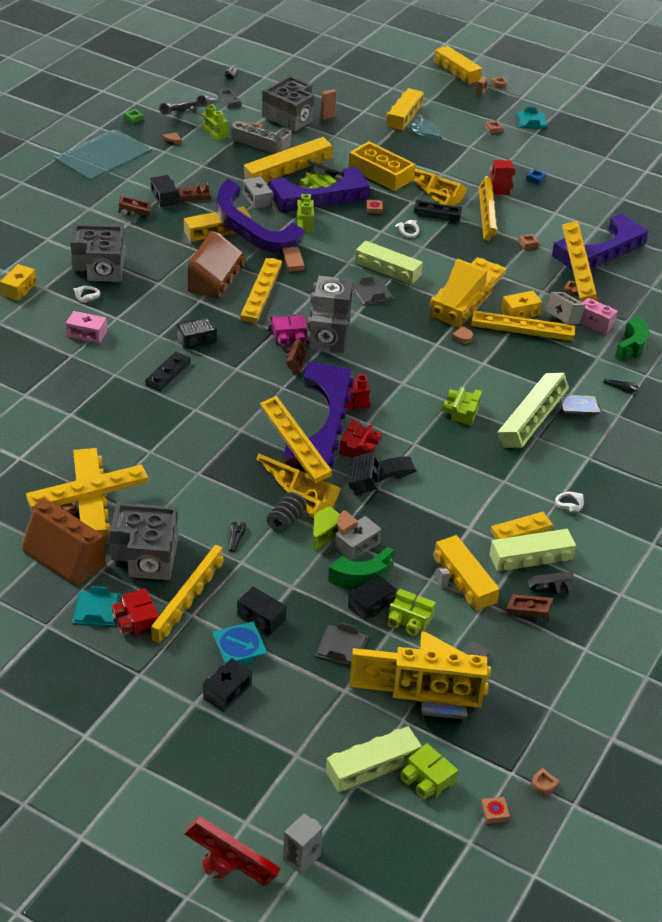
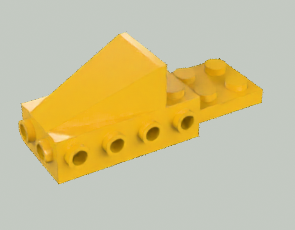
[429,257,506,328]
[349,632,491,708]

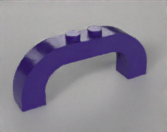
[216,178,305,253]

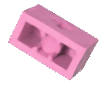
[580,298,618,335]
[66,311,107,344]

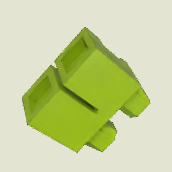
[201,105,228,141]
[300,172,337,188]
[297,194,314,233]
[442,386,482,426]
[387,588,436,636]
[401,743,459,800]

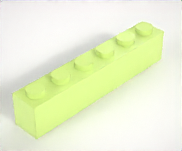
[498,373,569,448]

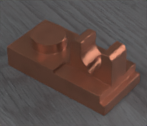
[178,182,211,202]
[118,195,151,217]
[286,339,308,375]
[507,594,553,622]

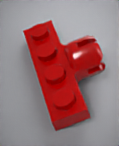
[184,815,280,886]

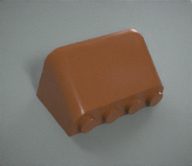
[187,231,246,299]
[22,498,106,584]

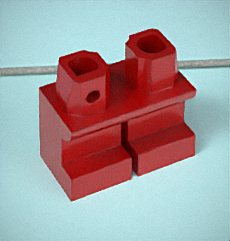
[345,374,371,410]
[339,419,381,458]
[112,588,159,637]

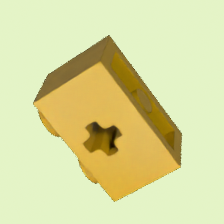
[0,264,37,301]
[501,291,542,318]

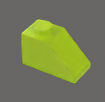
[312,506,340,551]

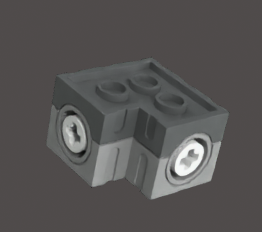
[262,75,315,132]
[70,224,126,282]
[307,276,353,353]
[110,502,179,580]

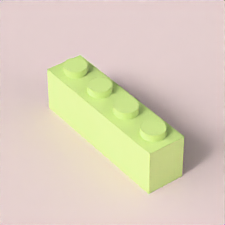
[355,241,423,285]
[489,529,576,572]
[326,726,422,793]

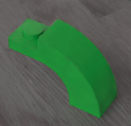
[615,316,650,361]
[328,547,394,589]

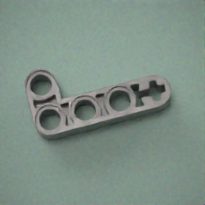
[232,122,291,154]

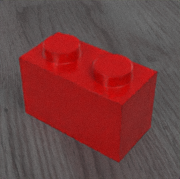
[491,160,515,195]

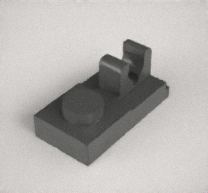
[528,571,574,594]

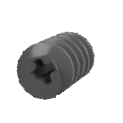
[266,492,307,533]

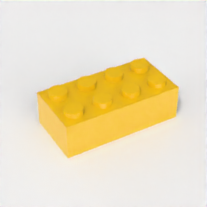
[348,141,415,191]

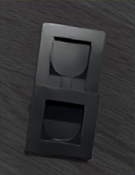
[379,456,417,482]

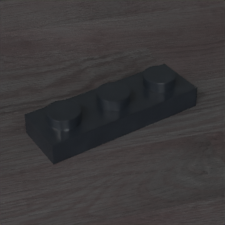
[413,200,463,221]
[145,351,191,392]

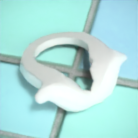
[395,220,419,238]
[73,286,100,303]
[555,492,584,513]

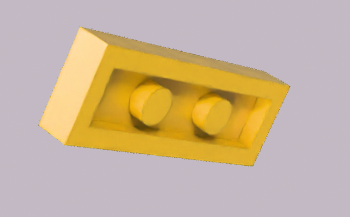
[490,512,553,540]

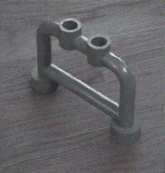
[159,95,217,115]

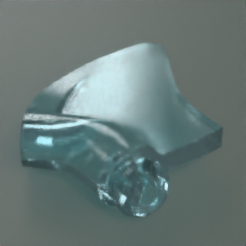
[410,115,443,139]

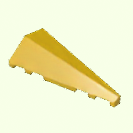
[414,168,467,206]
[257,454,341,518]

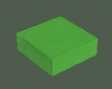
[124,109,144,124]

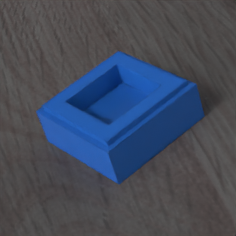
[526,169,547,185]

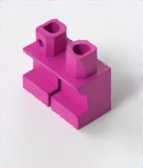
[272,315,307,347]

